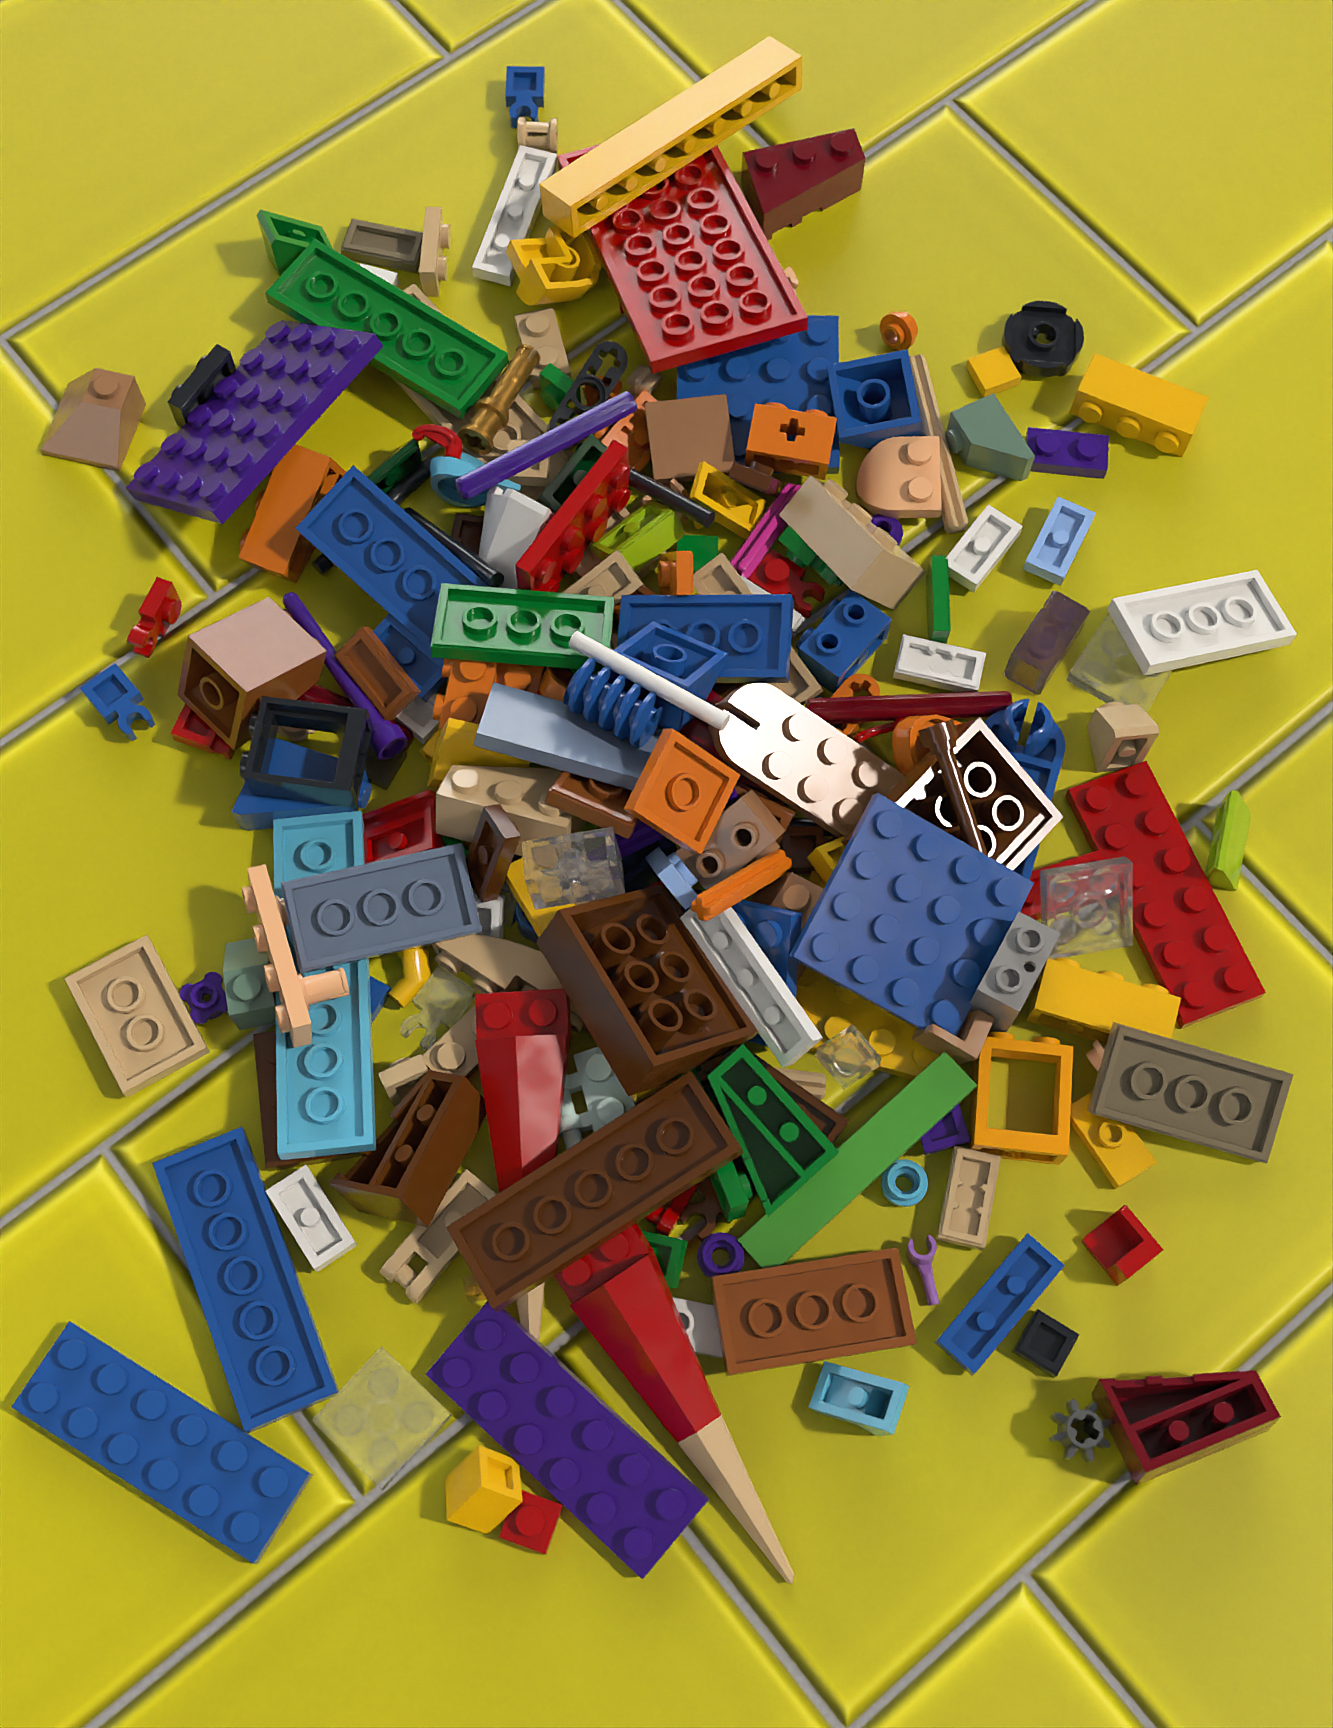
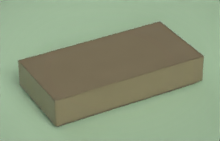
[341,219,423,273]

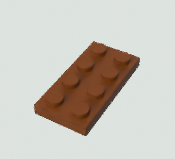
[709,1247,917,1376]

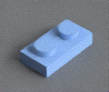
[1023,497,1096,586]
[645,846,698,910]

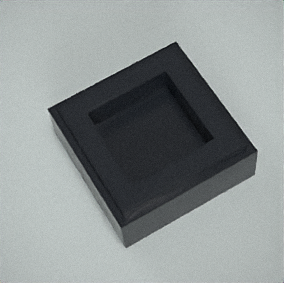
[1012,1309,1080,1378]

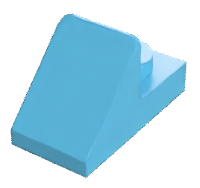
[808,1361,909,1436]

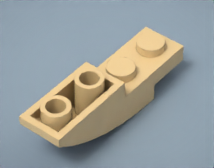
[432,934,591,1034]

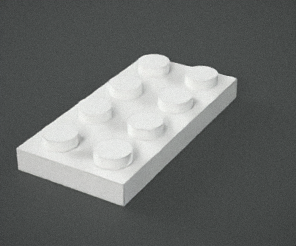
[1107,570,1297,676]

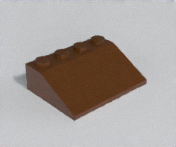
[841,717,1063,871]
[536,884,758,1096]

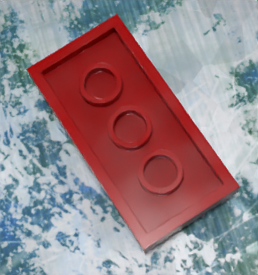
[515,440,631,592]

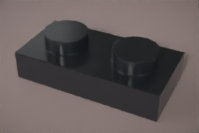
[168,344,236,427]

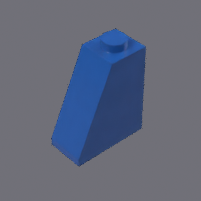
[232,738,372,831]

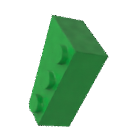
[707,1044,839,1217]

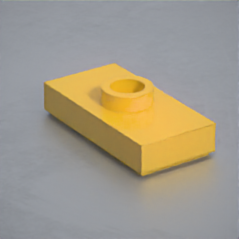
[1070,1091,1157,1190]

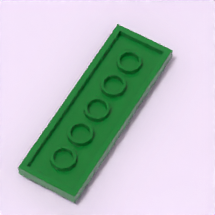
[265,239,509,419]

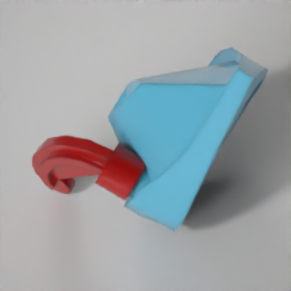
[412,424,521,508]

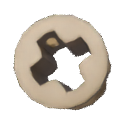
[517,117,558,154]

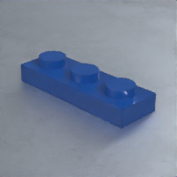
[935,1233,1065,1376]

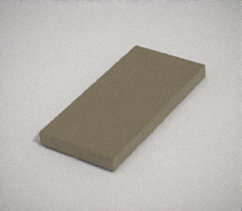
[1087,1022,1293,1163]

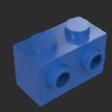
[796,590,892,694]

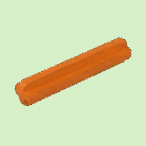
[691,849,792,921]

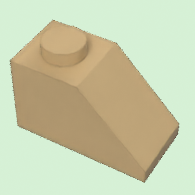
[1087,702,1159,773]

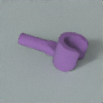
[906,1235,939,1306]

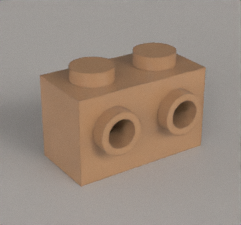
[675,789,786,890]

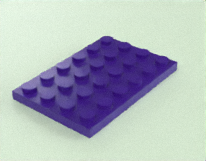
[125,320,383,524]

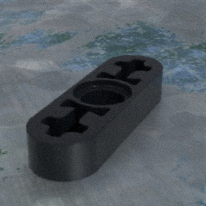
[546,341,628,450]

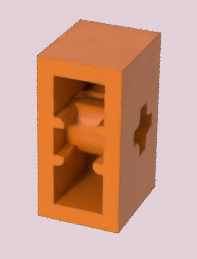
[744,402,837,480]

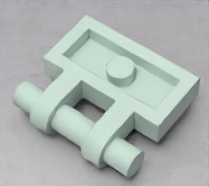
[559,1047,637,1150]

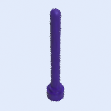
[282,592,408,760]

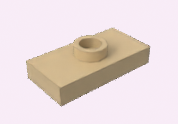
[936,1146,1001,1251]

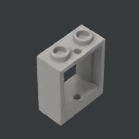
[968,912,1061,1033]

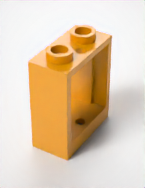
[968,1032,1073,1165]

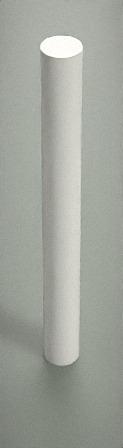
[569,631,731,731]

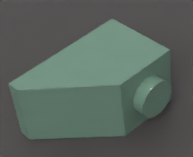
[945,393,1035,481]
[223,938,276,1030]

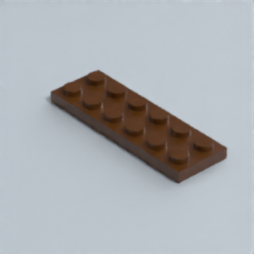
[446,1071,744,1313]

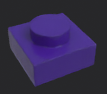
[920,1104,970,1155]

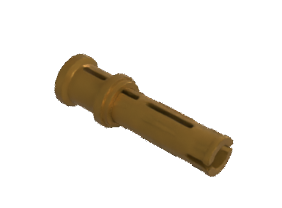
[458,344,541,455]

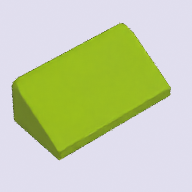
[589,500,684,573]
[1205,790,1251,891]

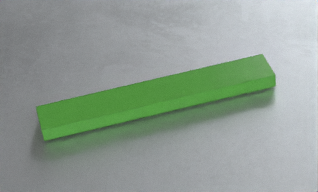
[738,1051,977,1269]

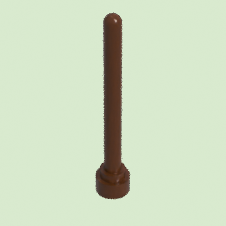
[918,719,988,856]

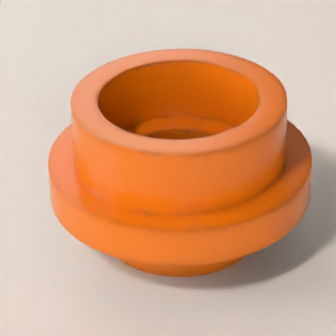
[880,311,918,351]

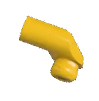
[387,946,431,1009]

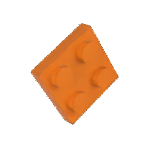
[624,729,740,855]

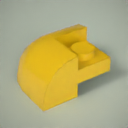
[505,226,603,306]

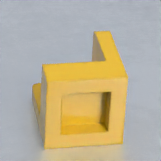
[445,1445,522,1534]

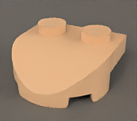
[856,436,942,520]

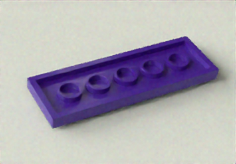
[426,1301,709,1579]

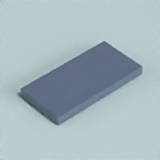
[474,682,663,790]
[280,843,482,974]

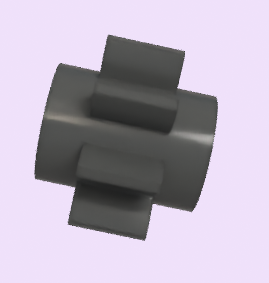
[1049,1399,1112,1463]

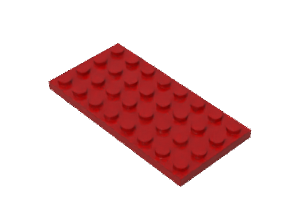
[557,144,808,374]

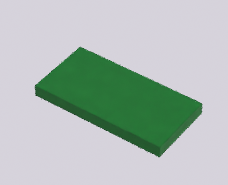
[430,583,614,671]

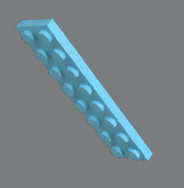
[273,811,376,1160]

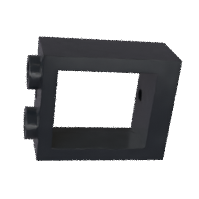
[240,696,373,808]

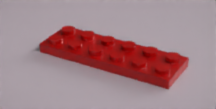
[1065,761,1266,1029]

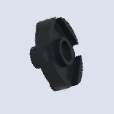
[1002,301,1084,377]

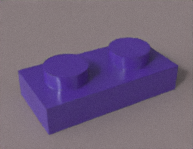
[1025,427,1109,479]

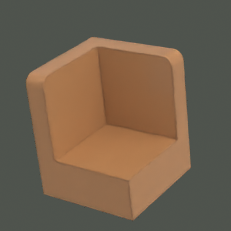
[912,1010,995,1065]

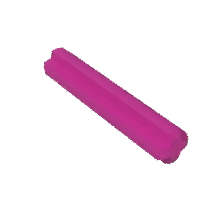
[730,483,801,579]

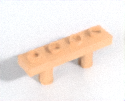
[241,864,349,1048]

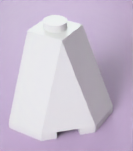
[479,486,554,589]

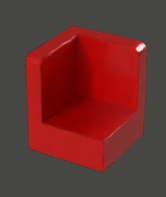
[1082,1205,1164,1286]

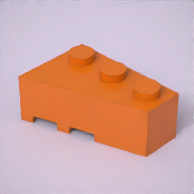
[238,444,346,584]

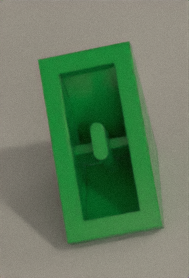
[257,210,334,277]

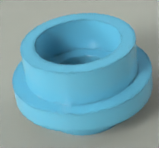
[881,1159,928,1207]

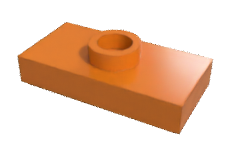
[657,551,693,595]

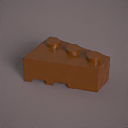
[329,1070,487,1227]

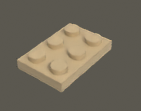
[64,935,210,1098]

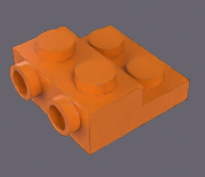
[433,658,545,731]

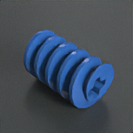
[563,658,664,749]

